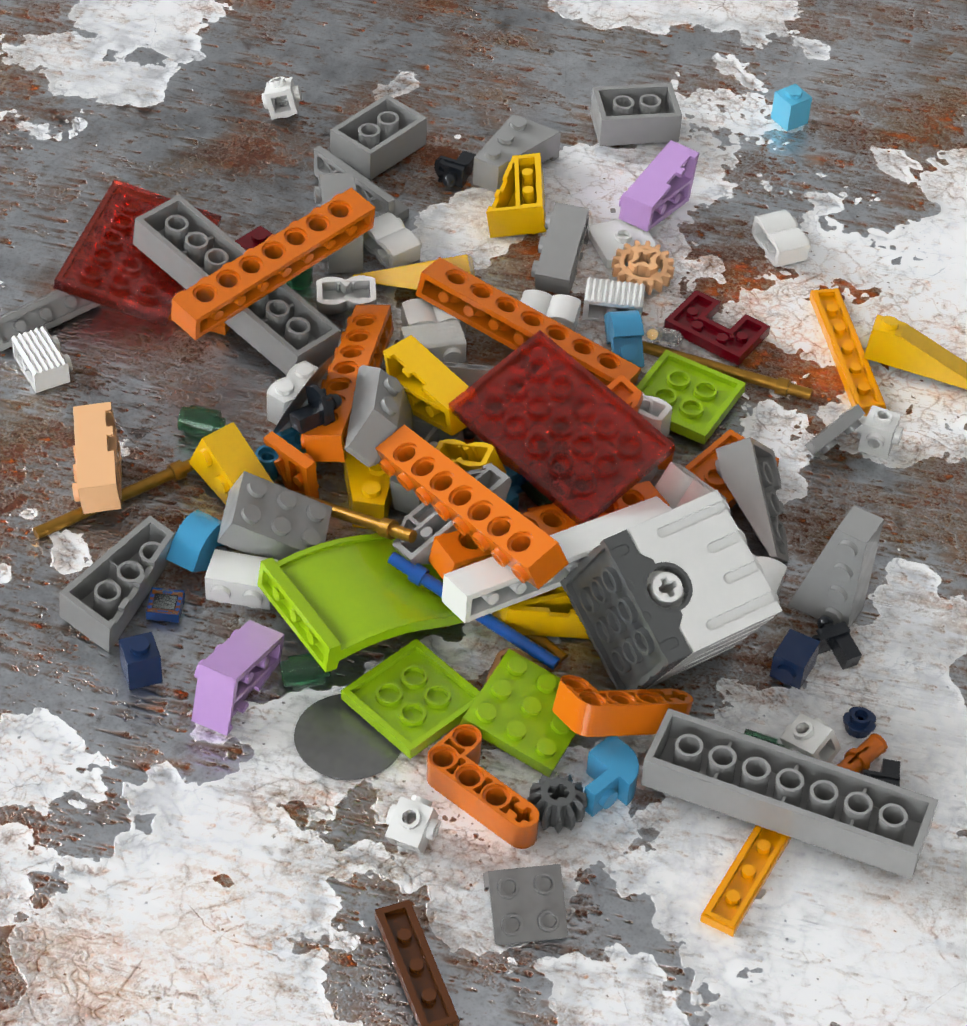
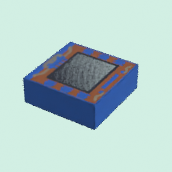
[146,587,185,623]

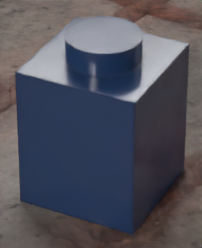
[769,629,821,689]
[118,631,163,690]

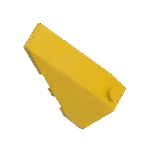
[353,254,475,291]
[863,314,967,389]

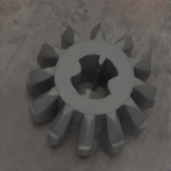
[527,772,588,833]

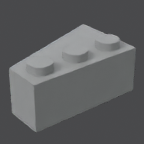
[531,202,589,295]

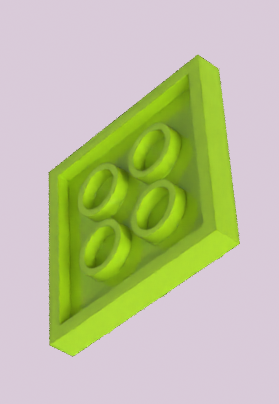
[636,350,746,445]
[341,639,480,759]
[460,648,576,777]

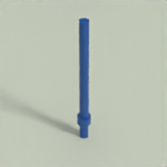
[388,552,560,670]

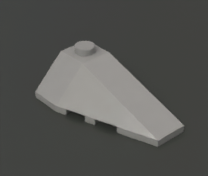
[715,437,789,564]

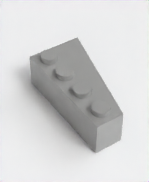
[788,505,884,628]
[59,515,175,653]

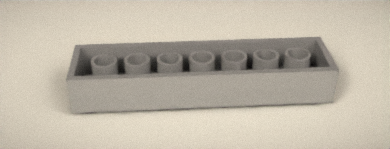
[133,195,341,375]
[641,708,938,879]

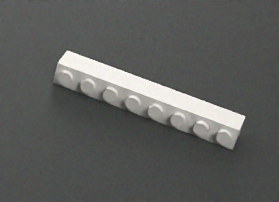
[442,496,672,623]

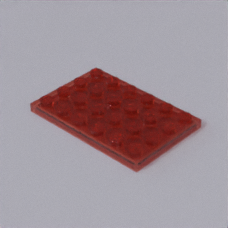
[53,179,222,327]
[449,330,675,525]

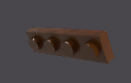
[375,900,460,1026]

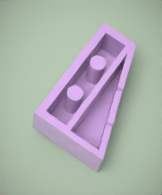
[619,140,699,232]
[191,620,285,736]

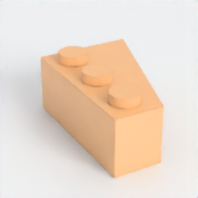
[72,402,122,514]

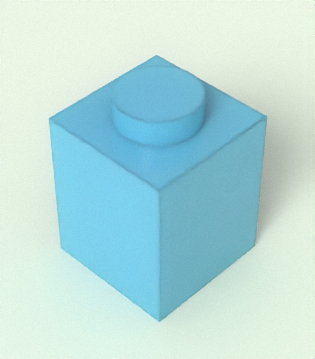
[771,84,812,132]

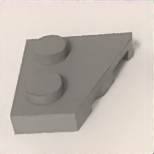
[805,404,866,455]

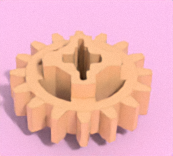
[611,240,675,295]

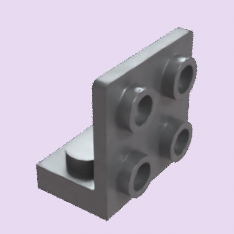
[483,864,568,945]

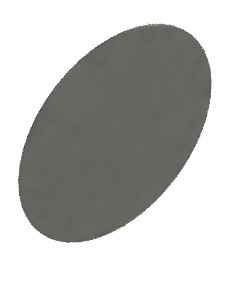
[273,355,334,434]
[294,694,401,780]

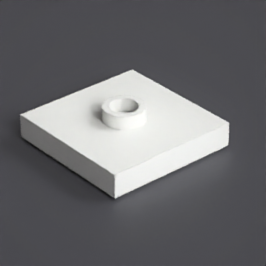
[589,219,657,268]

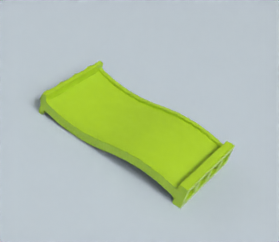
[257,533,463,673]

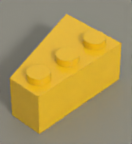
[486,153,546,238]
[383,335,480,436]
[189,422,274,505]
[342,453,392,530]
[492,586,589,639]

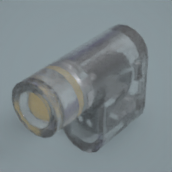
[644,325,683,348]

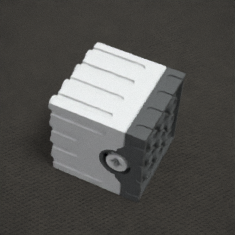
[560,490,783,690]

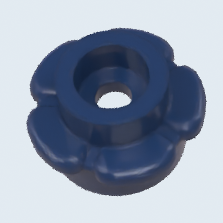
[843,707,876,738]

